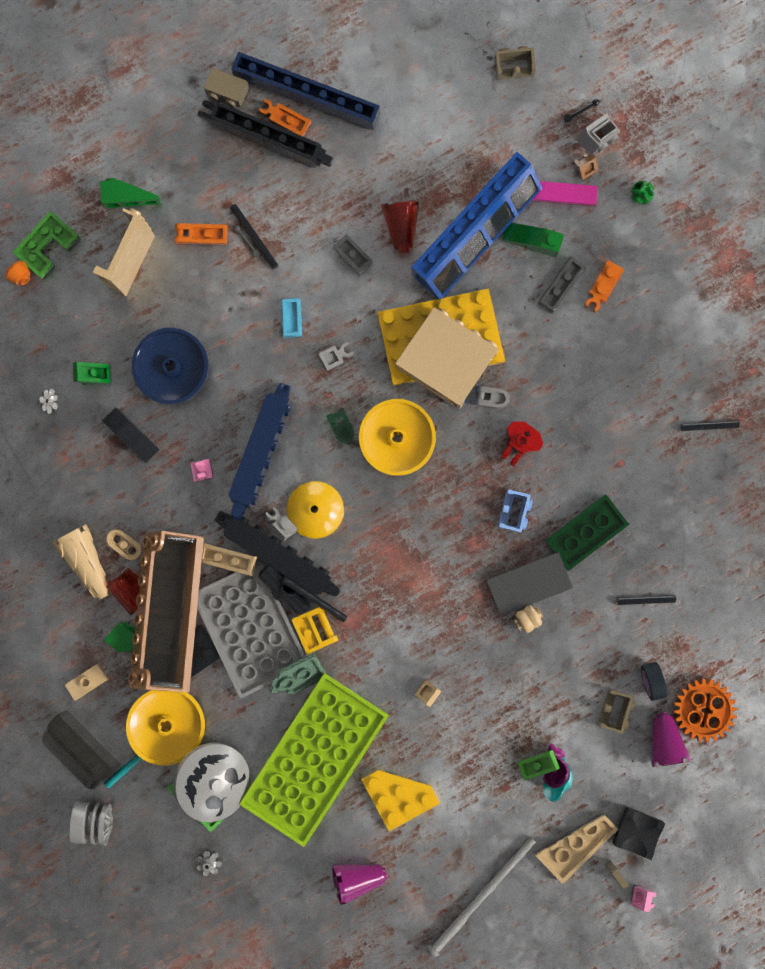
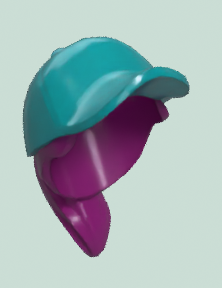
[543,743,573,802]

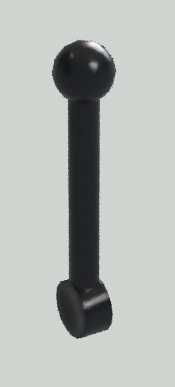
[564,99,600,122]

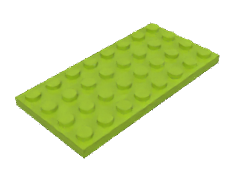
[239,673,389,847]

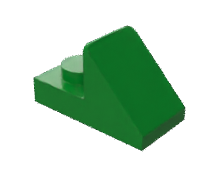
[73,362,110,385]

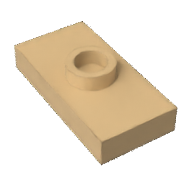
[65,663,109,701]

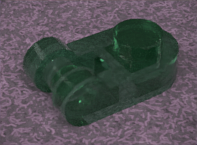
[326,408,355,443]

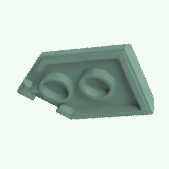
[269,652,327,694]

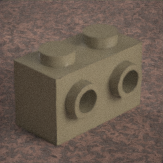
[204,67,249,108]

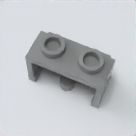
[576,113,620,156]

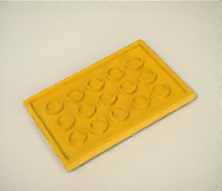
[377,288,505,386]

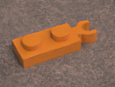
[259,99,311,137]
[585,260,624,313]

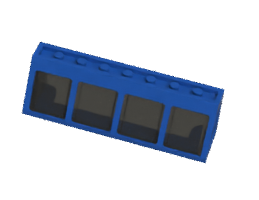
[411,152,543,300]

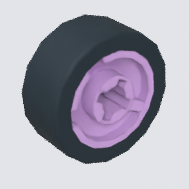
[641,662,667,701]

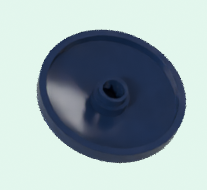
[132,328,209,405]

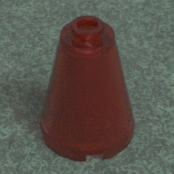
[381,201,419,253]

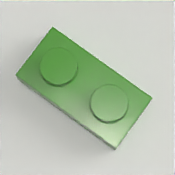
[517,750,560,781]

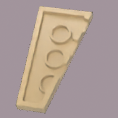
[535,814,618,884]

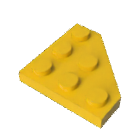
[361,769,440,831]

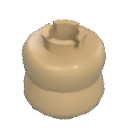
[514,605,543,633]

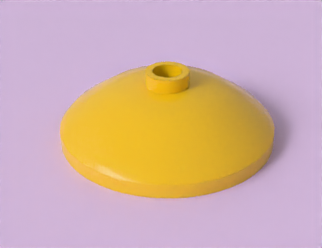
[286,481,344,538]

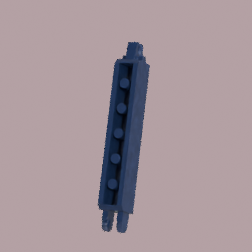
[228,383,292,520]

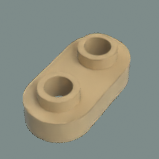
[107,529,142,560]

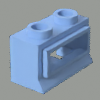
[498,489,533,533]

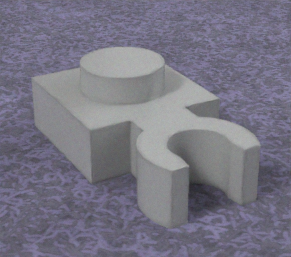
[317,343,354,372]
[263,507,298,541]

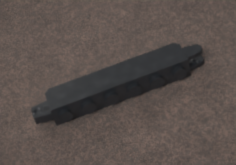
[197,100,334,168]
[214,511,340,597]

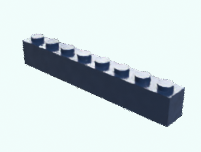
[231,51,380,130]

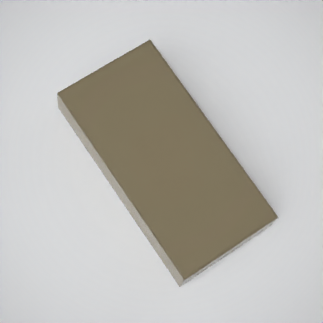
[606,861,629,890]

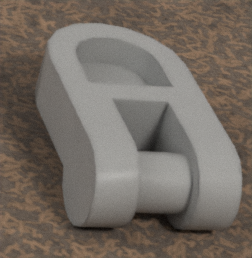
[474,386,509,409]

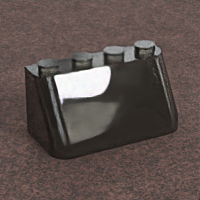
[41,710,121,789]

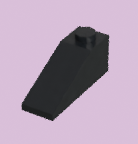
[102,407,160,463]

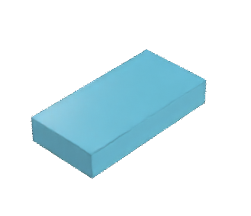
[281,298,302,338]

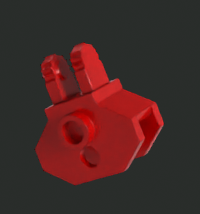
[500,421,543,467]

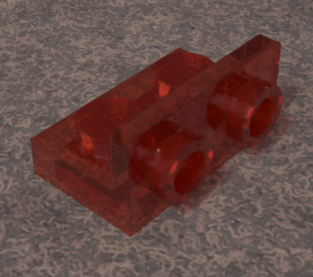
[106,568,154,616]

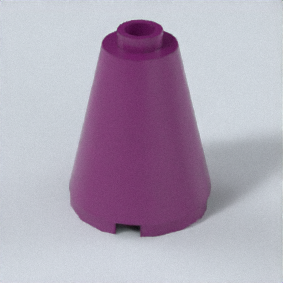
[651,712,691,767]
[332,864,387,905]

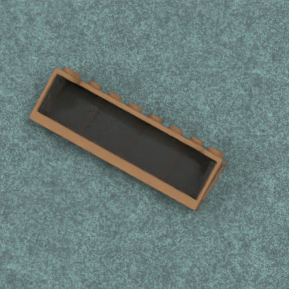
[128,531,204,693]

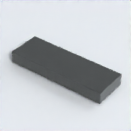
[538,256,586,314]

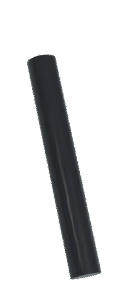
[681,420,740,431]
[617,595,676,605]

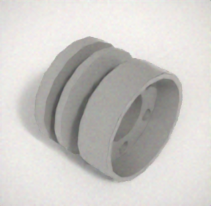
[69,801,113,846]

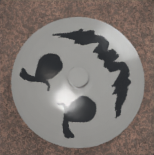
[173,742,250,822]

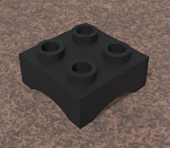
[612,806,665,861]

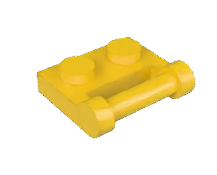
[291,607,339,655]

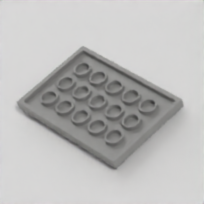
[197,561,306,699]

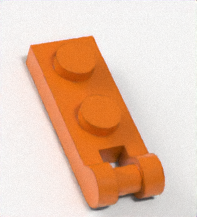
[174,223,228,245]

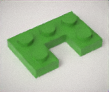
[12,211,80,279]

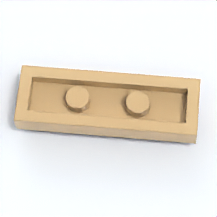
[201,543,257,576]

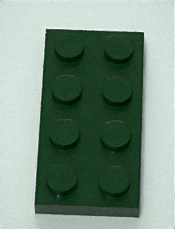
[544,494,630,571]

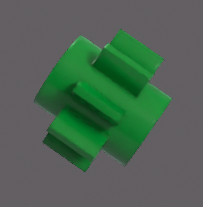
[630,181,655,204]

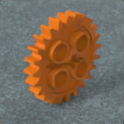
[673,678,737,742]

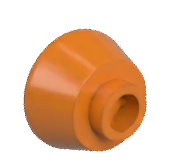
[5,261,31,285]

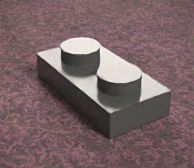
[333,234,373,275]

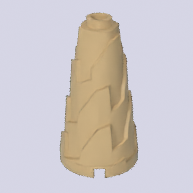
[51,524,110,600]

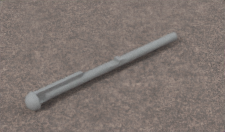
[427,837,536,957]

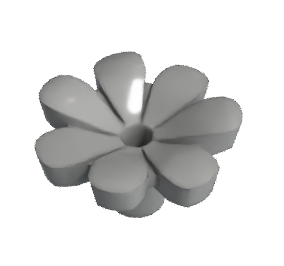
[36,389,58,414]
[196,850,222,876]

